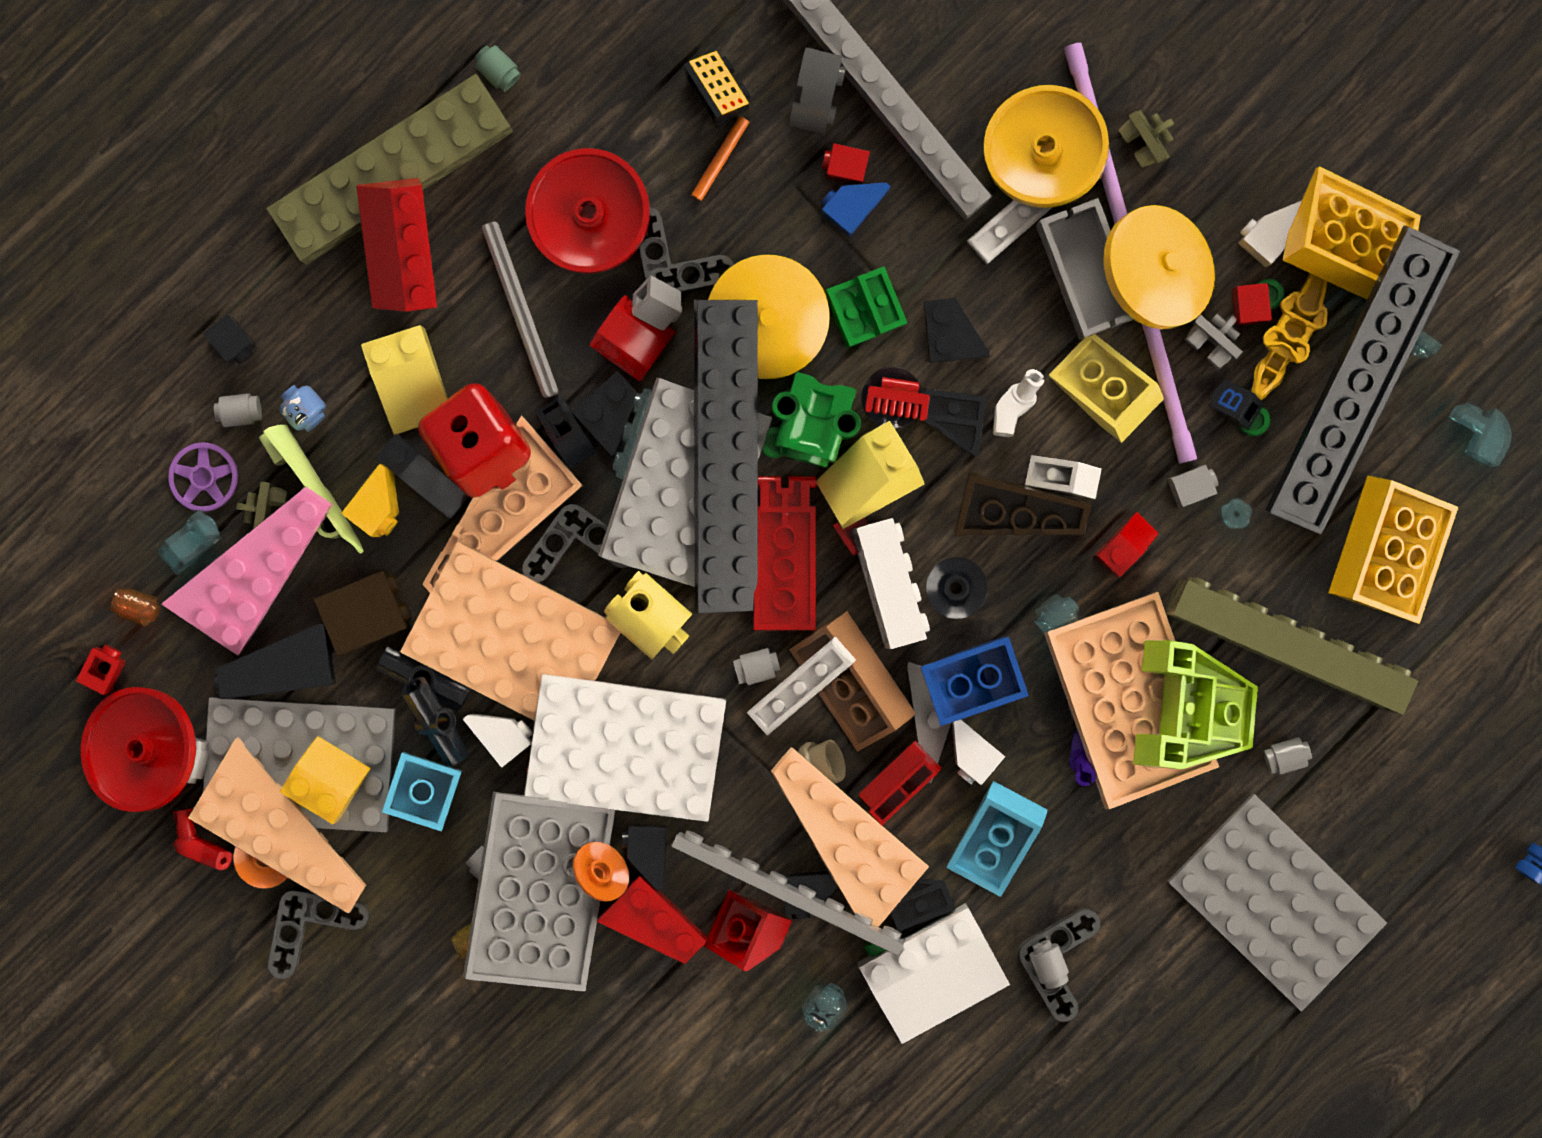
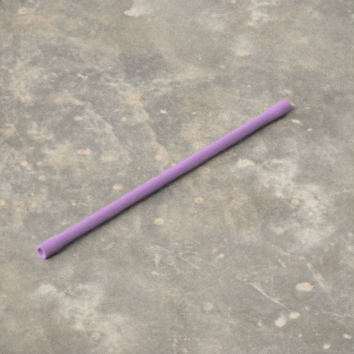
[1064,43,1197,464]

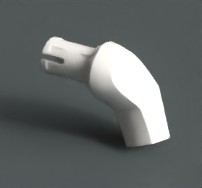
[993,369,1044,437]

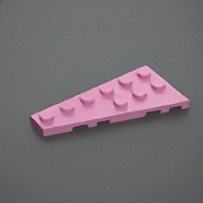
[162,487,333,656]

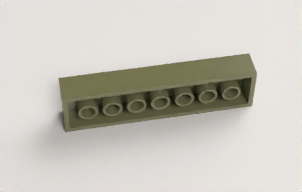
[266,74,513,265]
[1165,577,1418,715]

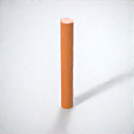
[691,116,750,201]

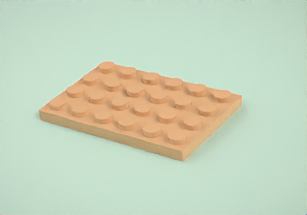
[400,542,621,721]
[1044,592,1219,809]

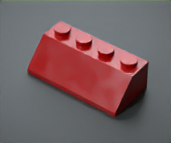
[356,178,437,312]

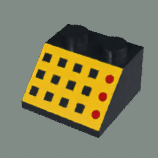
[684,51,751,128]

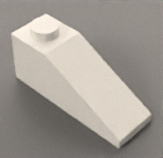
[1238,201,1301,267]

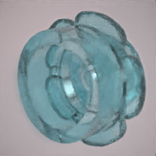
[1221,499,1252,529]

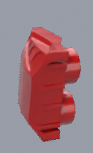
[589,295,676,383]

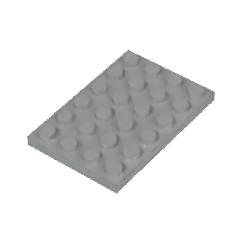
[598,378,772,587]
[203,697,396,832]
[463,792,615,991]
[1167,793,1387,1012]

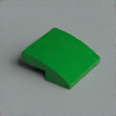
[824,266,907,349]

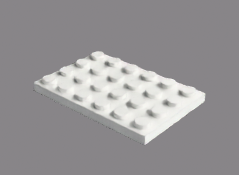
[524,674,726,822]

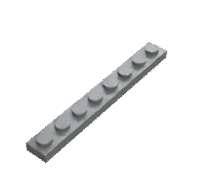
[672,831,905,956]

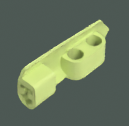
[259,424,364,553]

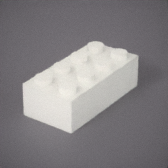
[852,518,930,649]

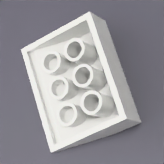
[858,903,1010,1044]

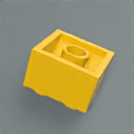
[341,464,399,537]
[279,736,371,825]

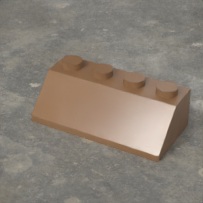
[789,611,916,752]

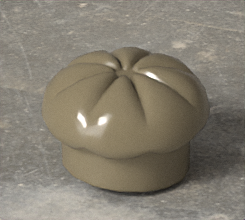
[798,739,846,784]

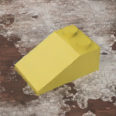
[361,325,448,435]
[1049,334,1164,443]
[816,421,925,529]

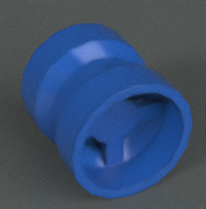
[1514,842,1542,885]

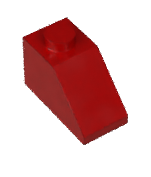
[1093,512,1159,577]

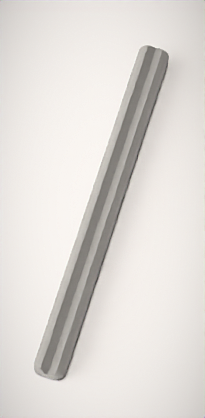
[482,222,558,398]

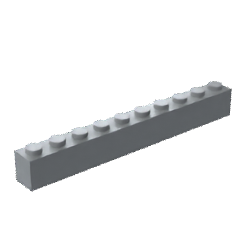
[783,0,991,221]

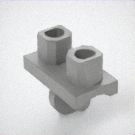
[1184,314,1243,369]

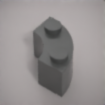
[789,47,846,134]

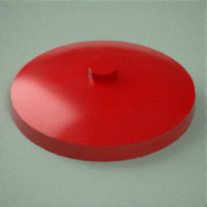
[525,148,650,274]
[81,687,196,812]

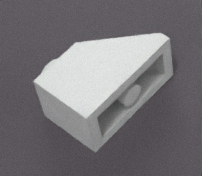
[1025,455,1101,499]
[463,714,533,767]
[952,719,1005,785]

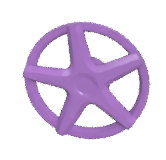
[168,442,238,512]

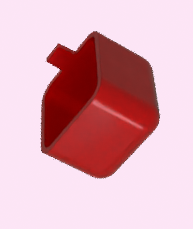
[418,383,531,498]

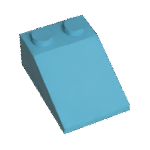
[946,781,1048,897]

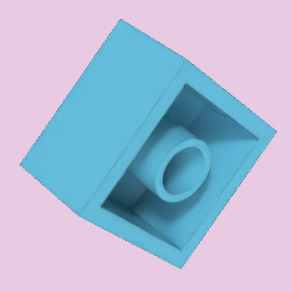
[382,752,462,832]

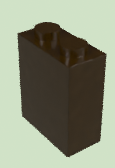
[314,571,412,657]

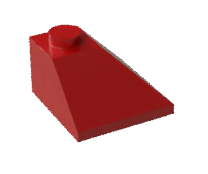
[704,890,792,971]

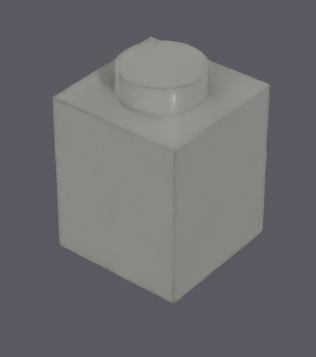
[632,275,682,331]
[1167,465,1219,508]

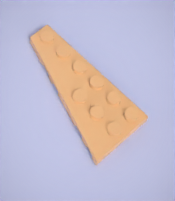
[423,415,583,593]
[188,737,366,913]
[771,747,929,927]

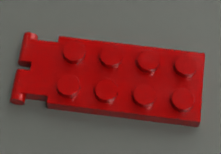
[754,476,816,630]

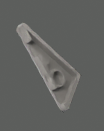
[907,662,951,783]

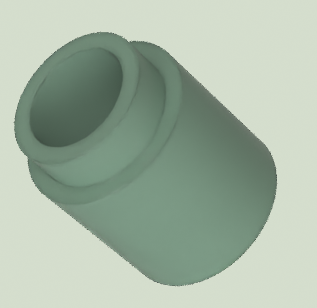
[475,45,521,92]

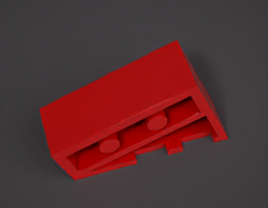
[596,873,708,964]

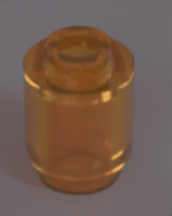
[110,588,160,626]

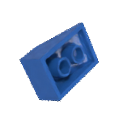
[920,637,1029,726]

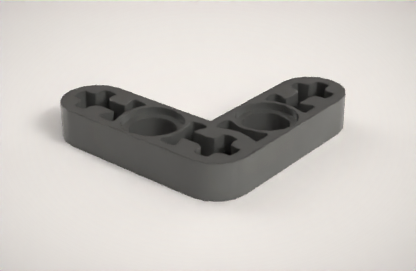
[639,207,734,293]
[523,504,629,582]
[268,889,370,979]
[1018,908,1100,1022]

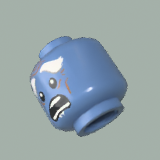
[279,385,326,432]

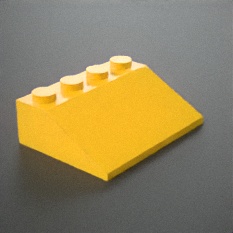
[1283,166,1421,300]
[1328,476,1458,624]

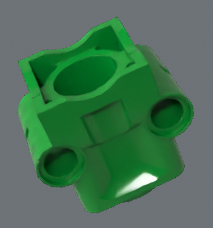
[772,372,861,468]

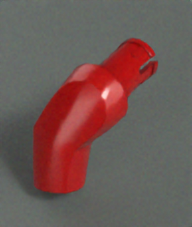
[173,808,233,870]

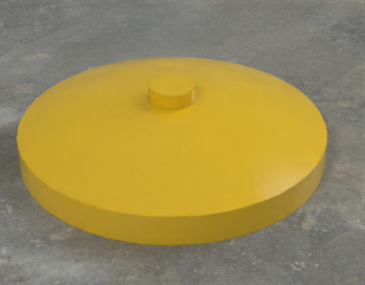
[984,85,1109,208]
[1103,205,1215,329]
[708,255,829,379]

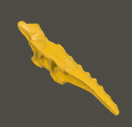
[1251,273,1327,400]

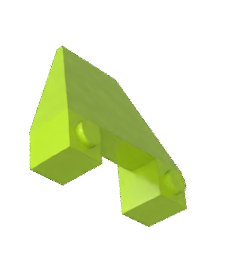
[1133,640,1258,769]

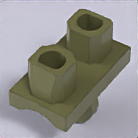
[1119,110,1175,167]
[236,482,290,529]

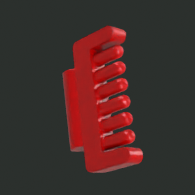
[865,377,930,421]

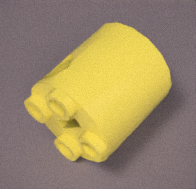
[604,571,692,660]

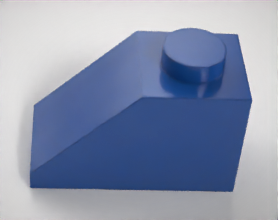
[821,182,891,237]

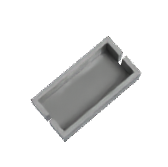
[1036,198,1134,340]

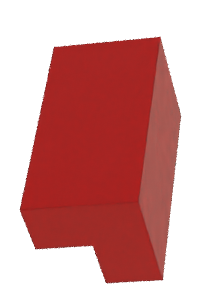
[858,740,942,826]

